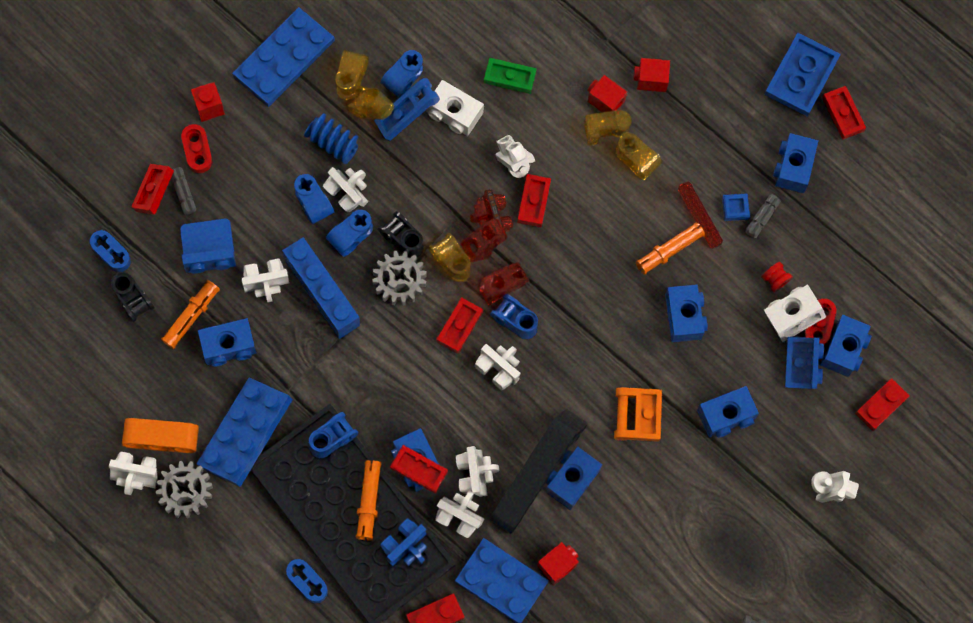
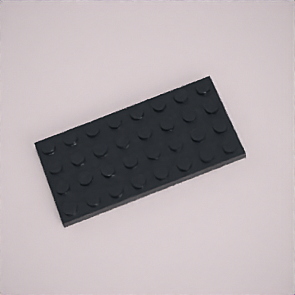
[251,404,456,623]

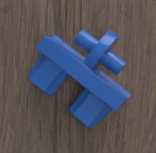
[380,518,427,567]

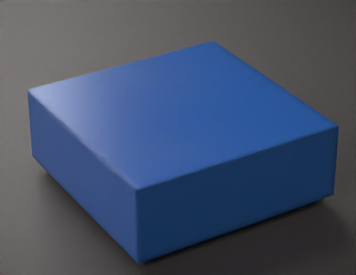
[722,194,750,221]

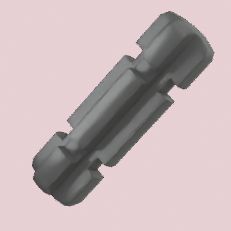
[171,167,196,215]
[745,194,781,238]

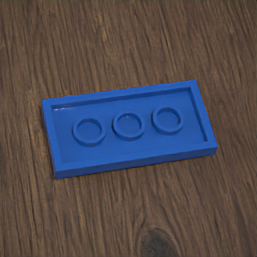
[232,7,335,107]
[196,377,293,487]

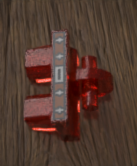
[469,189,513,241]

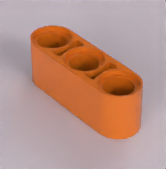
[122,418,199,453]

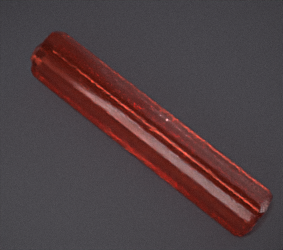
[678,181,723,249]

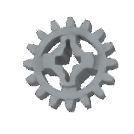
[372,251,427,306]
[156,461,213,518]

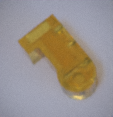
[584,110,631,146]

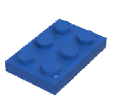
[764,33,841,117]
[455,538,549,623]

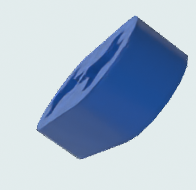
[90,230,131,272]
[286,559,328,604]

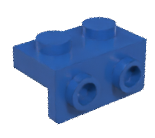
[785,337,824,389]

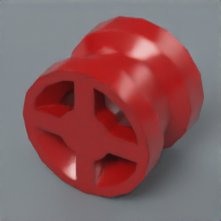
[761,262,793,293]

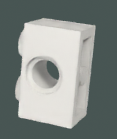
[426,80,484,136]
[764,284,826,342]

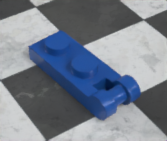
[374,78,440,141]

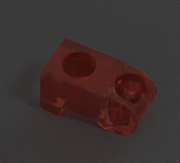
[460,219,508,262]
[478,262,529,306]

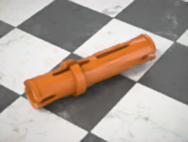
[636,222,705,275]
[161,280,220,349]
[356,460,382,540]

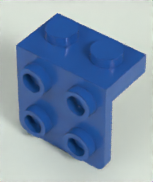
[180,219,236,274]

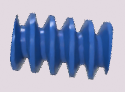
[304,113,358,164]

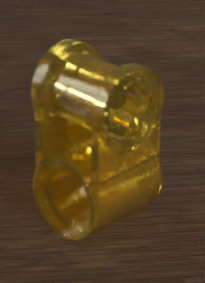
[335,50,369,100]
[347,86,394,120]
[615,133,662,180]
[428,233,471,282]

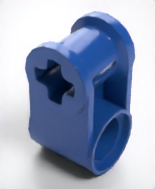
[380,50,423,98]
[294,174,334,225]
[326,210,373,257]
[490,294,538,339]
[309,412,359,458]

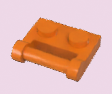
[614,387,662,442]

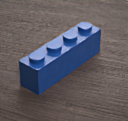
[282,237,360,339]

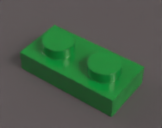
[484,58,537,94]

